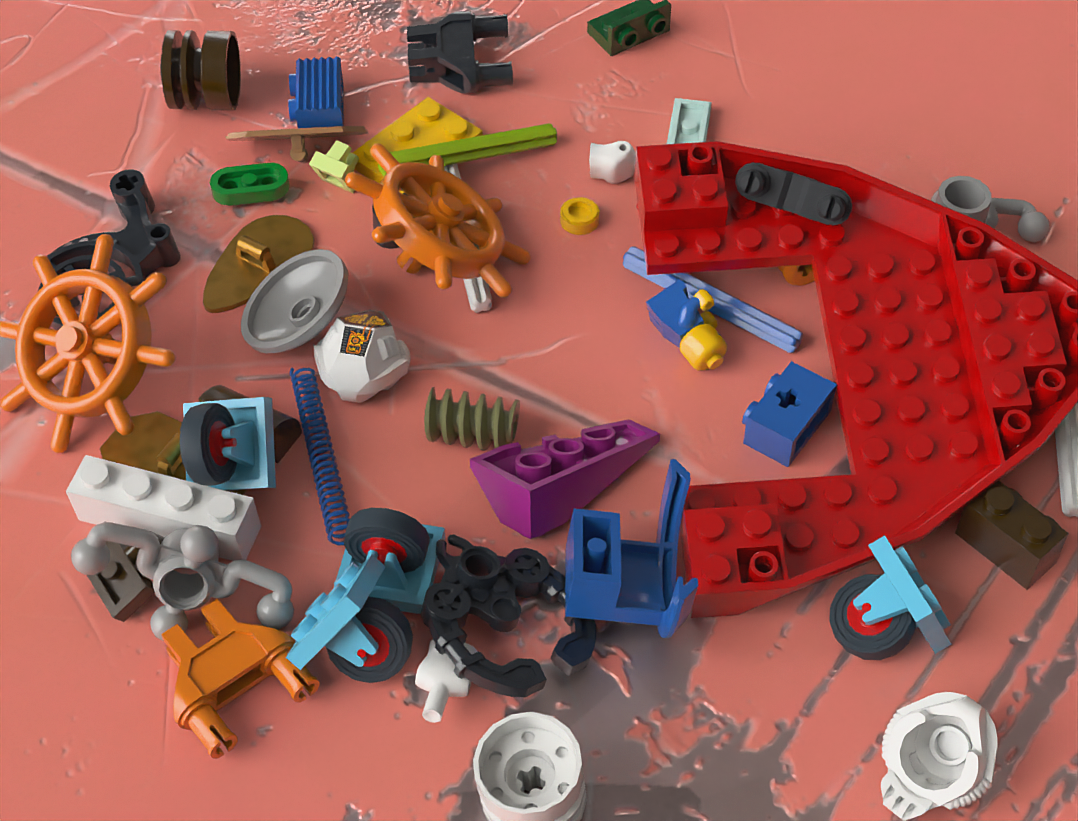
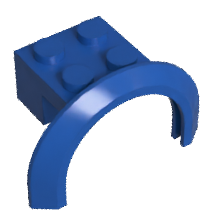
[565,459,698,638]

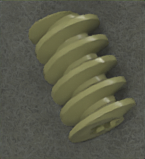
[424,387,520,451]

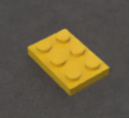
[352,97,483,193]

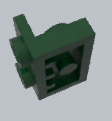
[587,0,671,56]

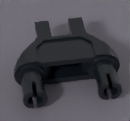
[407,10,513,93]

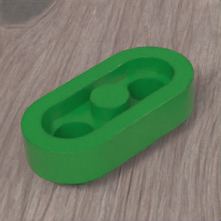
[210,163,290,206]

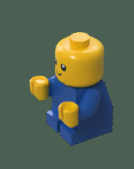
[646,279,727,371]

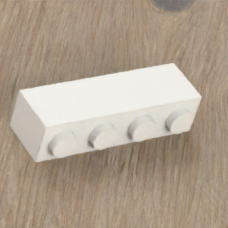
[66,455,261,561]

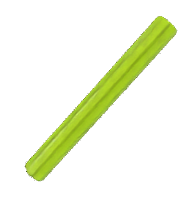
[378,123,557,176]

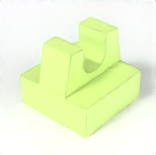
[309,140,359,193]

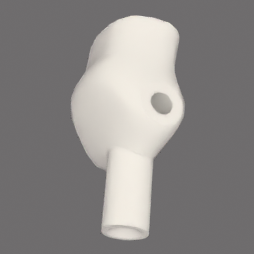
[589,141,636,184]
[415,639,477,723]

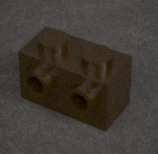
[955,481,1069,590]

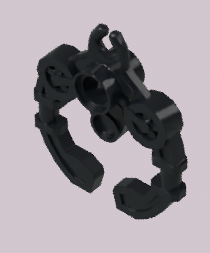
[420,534,596,698]

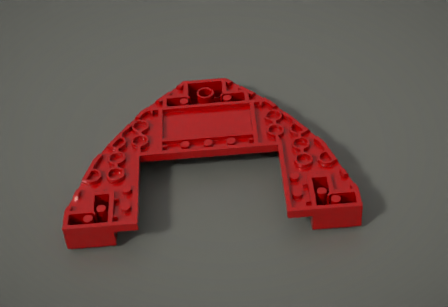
[634,141,1078,618]

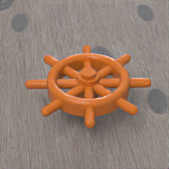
[345,143,531,297]
[0,234,176,453]

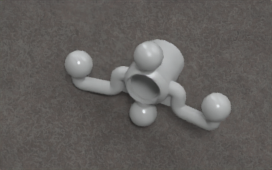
[931,176,1050,242]
[71,522,294,641]

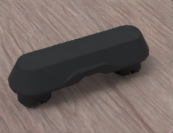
[735,162,852,225]

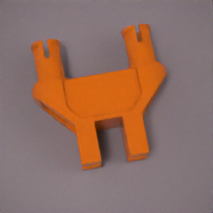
[161,599,320,759]

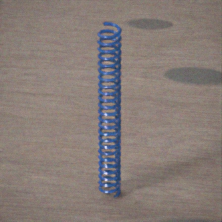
[289,368,350,545]

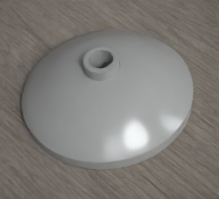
[241,249,348,353]

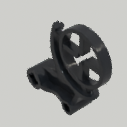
[38,169,181,330]

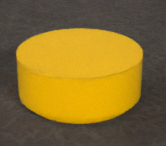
[560,197,600,235]

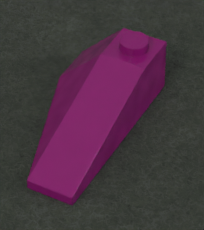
[470,419,660,539]

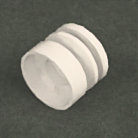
[473,712,587,821]

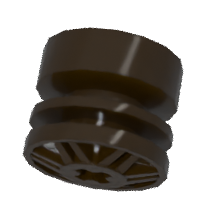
[160,30,241,110]

